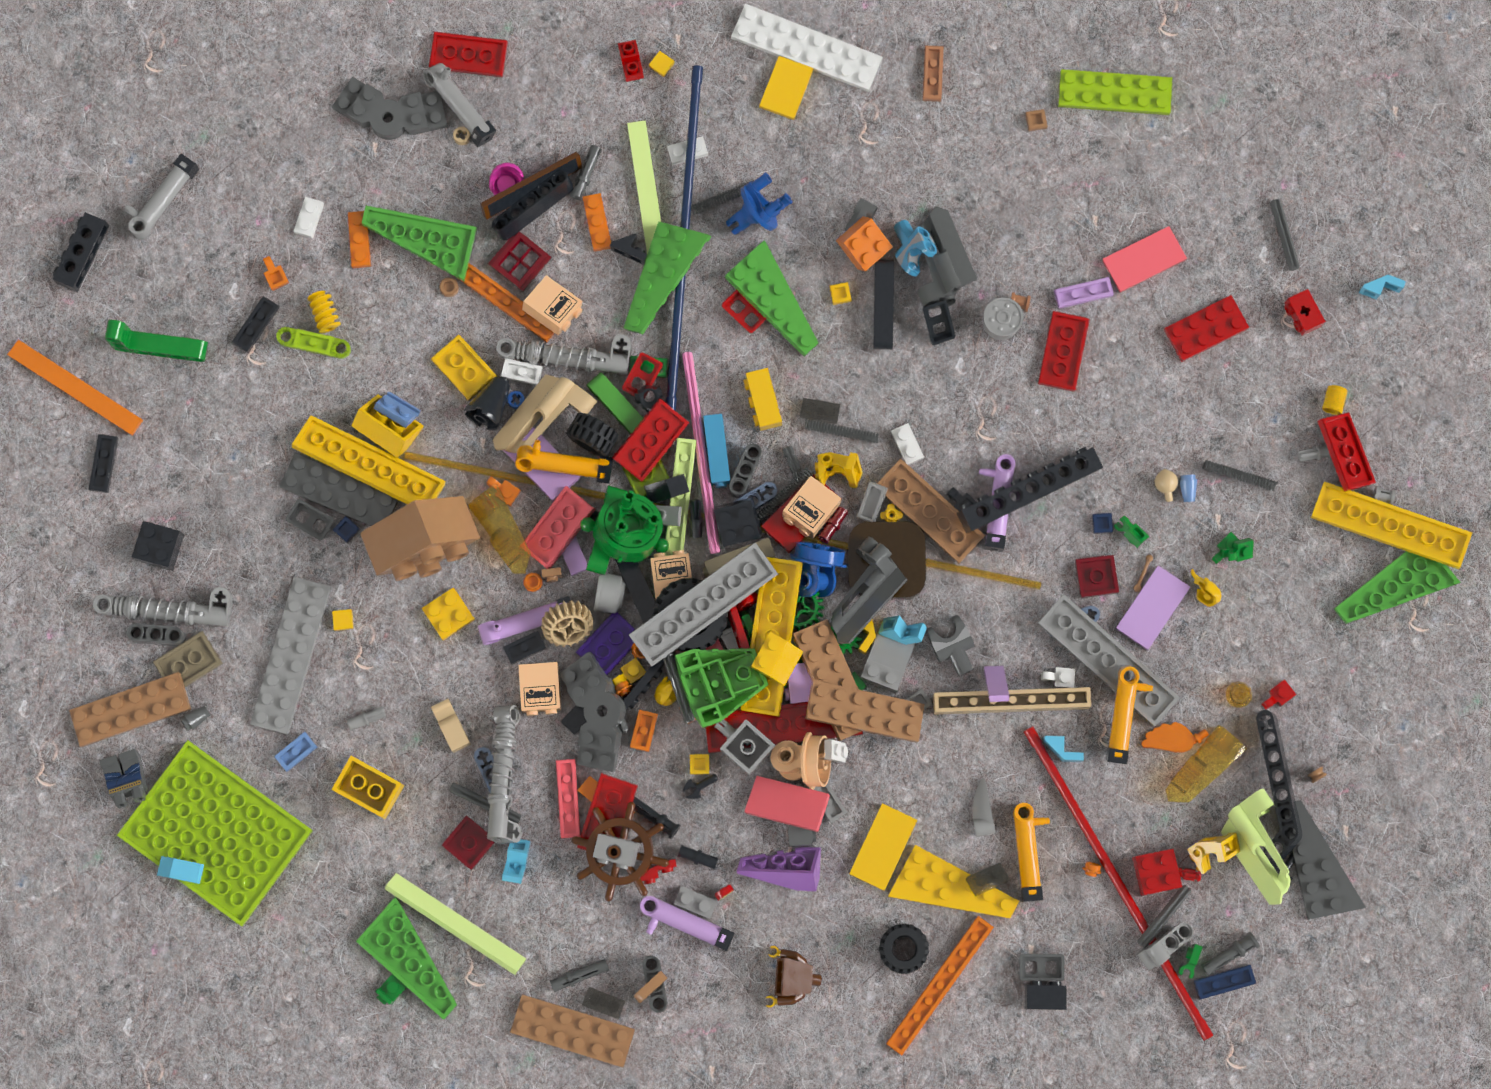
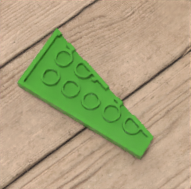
[362,205,477,282]
[1334,551,1461,624]
[356,896,457,1020]

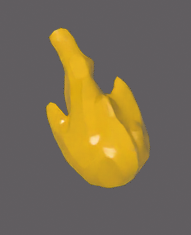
[1190,569,1221,607]
[654,676,676,706]

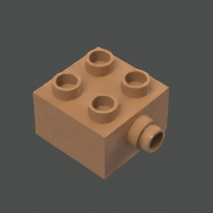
[360,496,480,581]

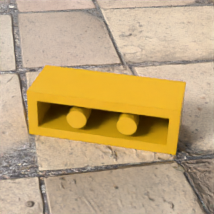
[743,368,782,431]

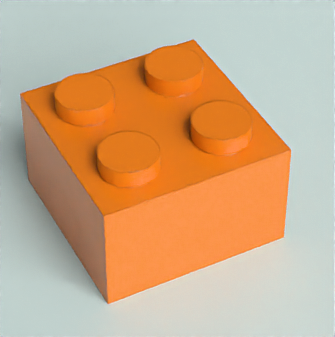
[836,216,893,271]

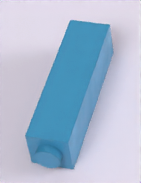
[703,414,730,488]

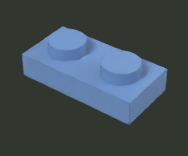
[274,732,318,772]

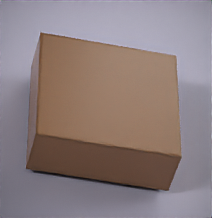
[1025,109,1048,131]

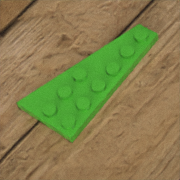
[624,221,711,335]
[725,240,819,357]

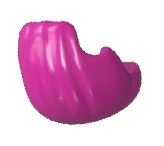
[489,162,524,195]

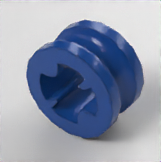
[508,391,525,409]

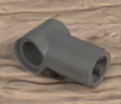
[845,198,878,231]

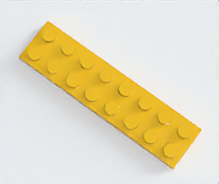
[292,415,446,504]
[1311,481,1472,569]
[741,557,803,716]

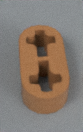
[633,971,668,1003]

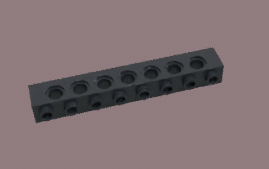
[956,447,1103,534]

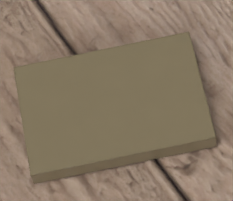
[153,631,223,687]

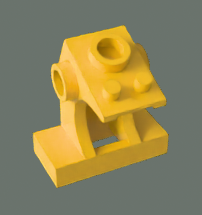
[815,452,863,489]
[1187,832,1240,874]

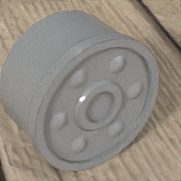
[983,297,1023,340]
[593,573,625,614]

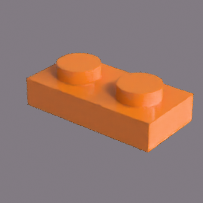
[630,710,658,752]

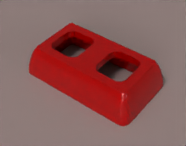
[722,289,767,334]
[622,352,663,398]

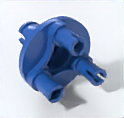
[726,172,793,235]

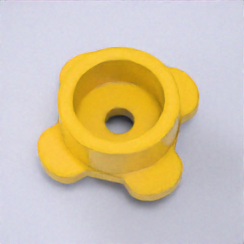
[880,504,903,522]

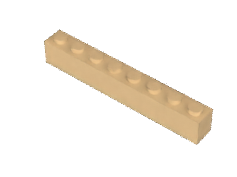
[933,687,1091,715]

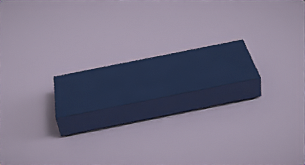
[1193,964,1257,1000]

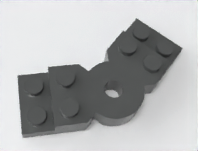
[332,77,448,140]
[559,652,626,772]

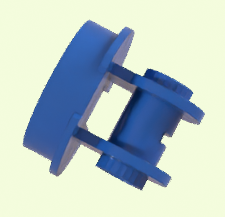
[790,542,847,597]

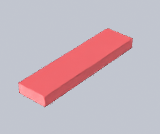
[556,759,581,839]

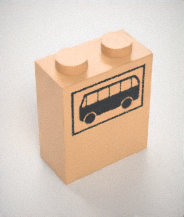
[522,275,583,336]
[782,476,841,539]
[650,550,692,600]
[519,662,561,716]

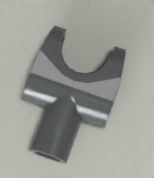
[927,615,975,677]

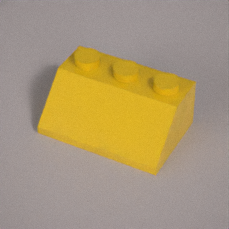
[351,394,424,458]

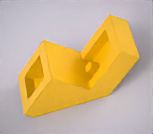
[858,620,876,655]

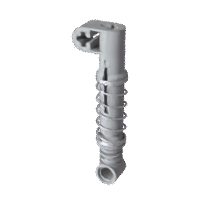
[496,334,631,374]
[93,587,233,627]
[487,705,522,844]

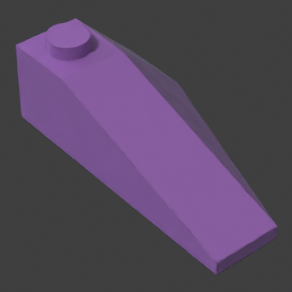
[737,847,821,891]

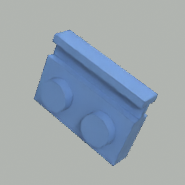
[374,392,421,428]

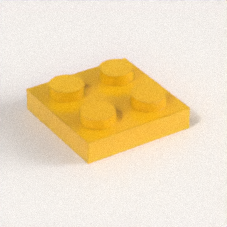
[422,587,475,641]

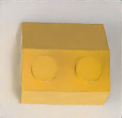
[751,632,803,686]

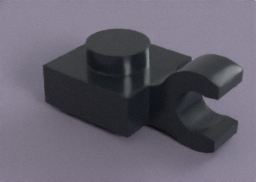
[947,487,978,511]

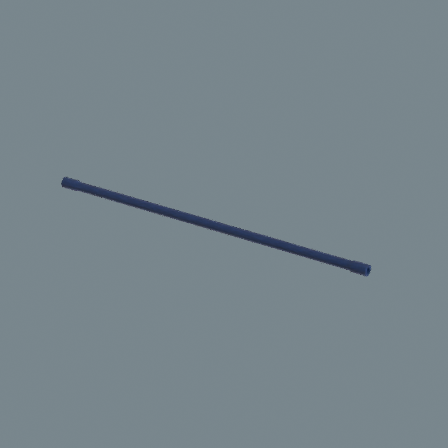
[665,65,703,411]

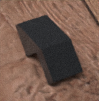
[644,474,690,503]

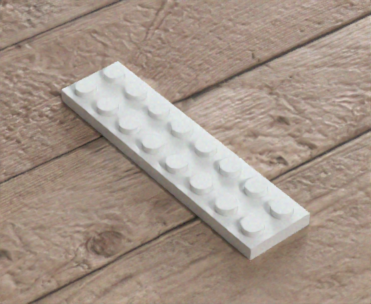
[731,4,883,92]

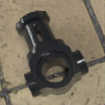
[634,385,663,413]

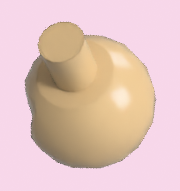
[1155,469,1178,502]

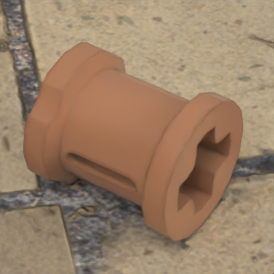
[1011,292,1031,312]

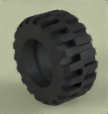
[653,578,728,652]

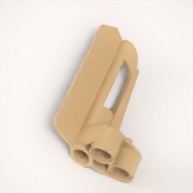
[493,374,597,453]

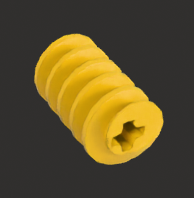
[307,291,341,333]

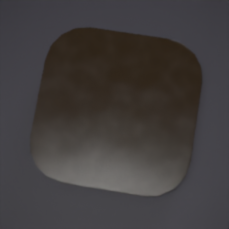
[848,522,926,600]

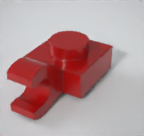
[1261,679,1297,710]

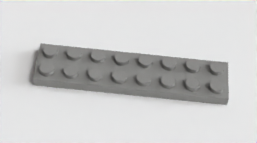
[629,542,778,666]
[250,577,332,735]
[1038,594,1180,727]

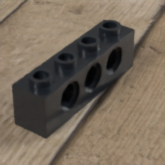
[53,212,109,293]

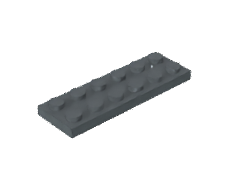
[279,452,399,526]

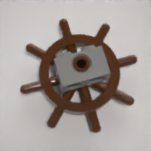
[571,802,669,902]

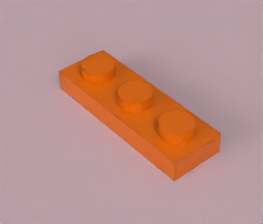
[582,193,611,252]
[348,211,371,268]

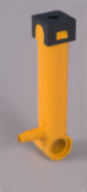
[515,440,613,484]
[1106,665,1153,764]
[1013,803,1050,902]

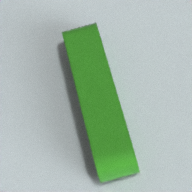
[586,372,643,434]

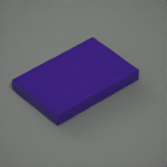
[575,612,635,675]

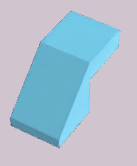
[1359,274,1406,300]
[878,615,927,645]
[1043,736,1084,762]
[502,839,530,884]
[157,856,204,884]

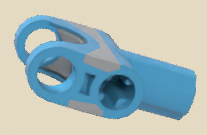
[894,220,937,277]

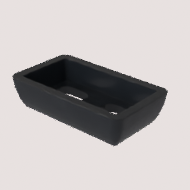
[922,300,956,345]

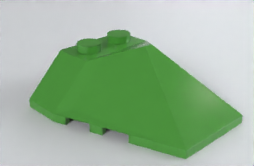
[675,649,768,728]

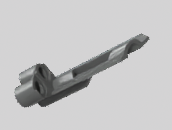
[917,206,977,309]
[831,536,907,644]

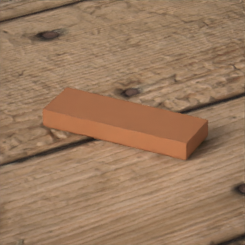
[922,45,944,102]

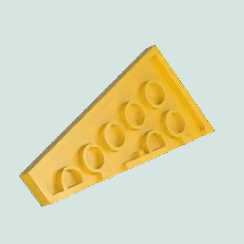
[888,845,1019,919]

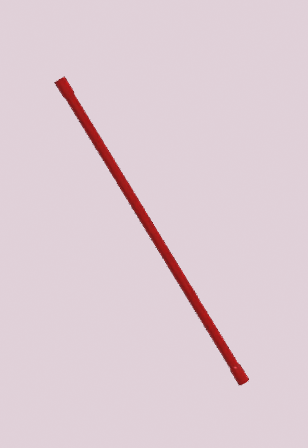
[1024,726,1213,1041]

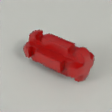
[1178,867,1202,882]

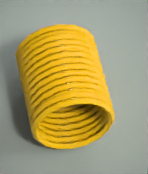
[1322,385,1348,415]

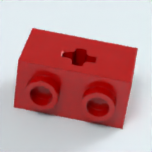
[1284,289,1326,336]

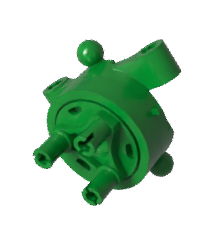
[580,485,669,575]

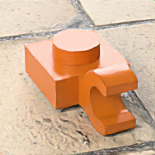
[263,256,289,291]
[486,476,521,507]

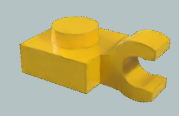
[612,658,646,686]

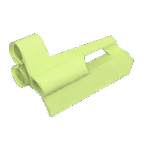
[1221,789,1290,905]

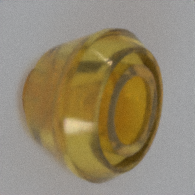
[1226,681,1252,708]

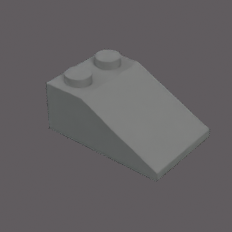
[860,626,915,694]

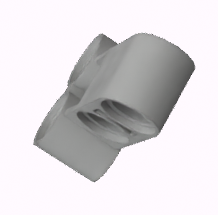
[1137,922,1193,971]

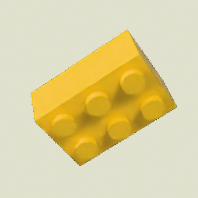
[331,756,405,819]

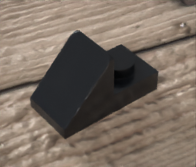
[610,233,647,265]

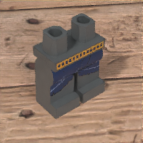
[99,749,148,809]

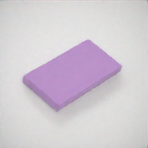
[503,427,581,502]
[1115,566,1190,650]

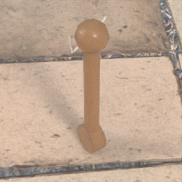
[1133,555,1153,592]

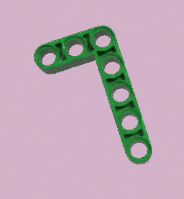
[105,320,208,362]

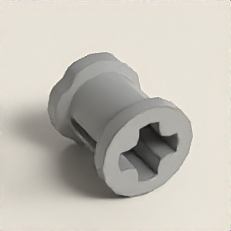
[1372,486,1396,505]

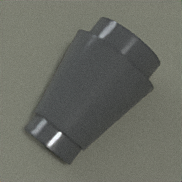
[180,706,210,731]

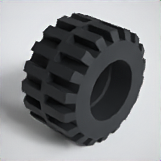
[566,413,619,456]
[879,923,929,974]

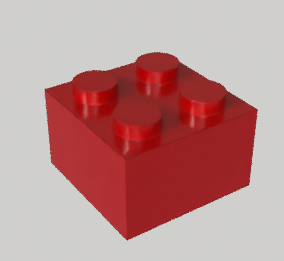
[1132,848,1182,896]

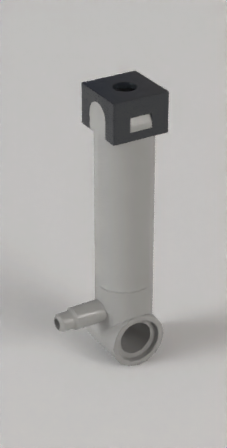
[423,63,496,148]
[125,154,199,239]

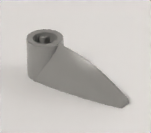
[973,779,996,837]

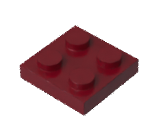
[1075,555,1119,598]
[441,815,495,871]

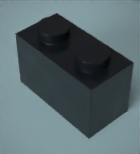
[1025,981,1067,1010]

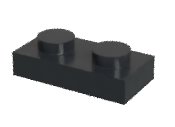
[503,631,546,665]

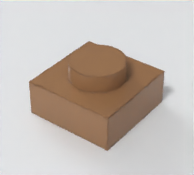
[541,567,563,582]

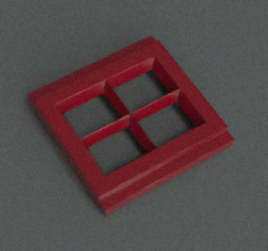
[488,231,552,292]

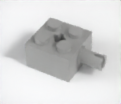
[715,720,775,776]

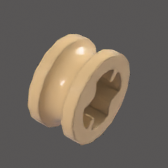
[453,127,470,146]

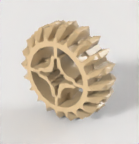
[541,600,593,648]

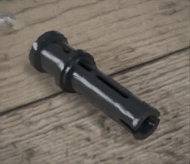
[633,797,681,839]

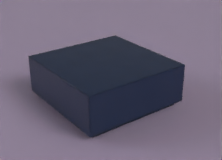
[1092,513,1113,534]
[333,516,360,543]

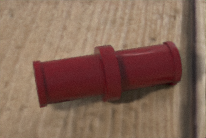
[818,507,848,544]

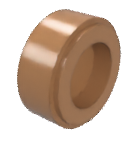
[439,277,459,297]

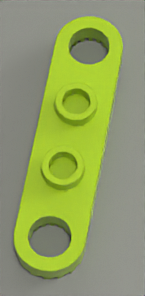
[276,327,351,359]

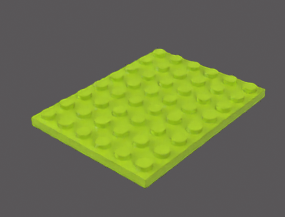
[117,740,313,927]

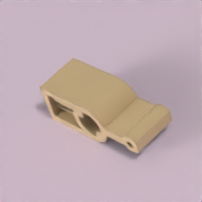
[431,699,471,753]

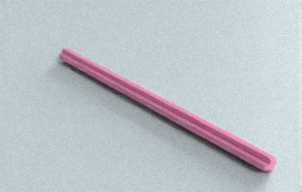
[682,352,720,554]

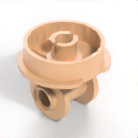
[770,732,831,790]

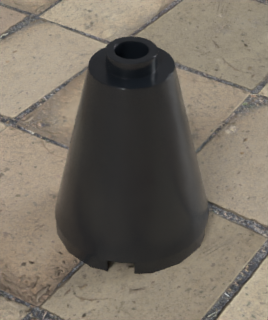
[464,376,510,431]

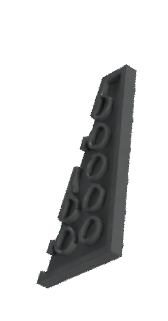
[1283,800,1366,920]

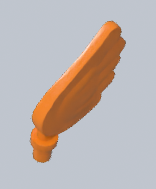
[1141,722,1209,753]

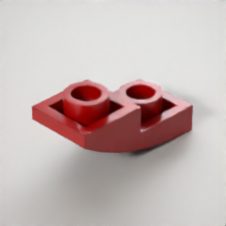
[618,40,644,82]
[640,859,677,885]

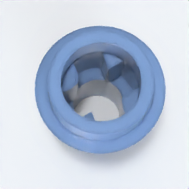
[1179,475,1198,502]

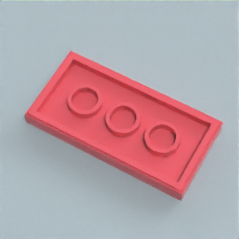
[1102,226,1187,293]
[520,486,595,569]
[744,776,830,832]

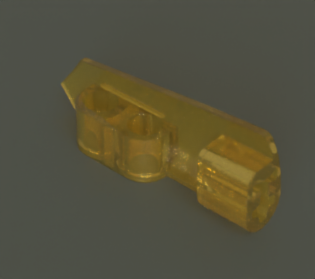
[468,485,531,574]
[1165,725,1247,803]

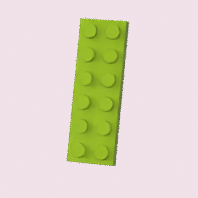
[1058,69,1173,115]

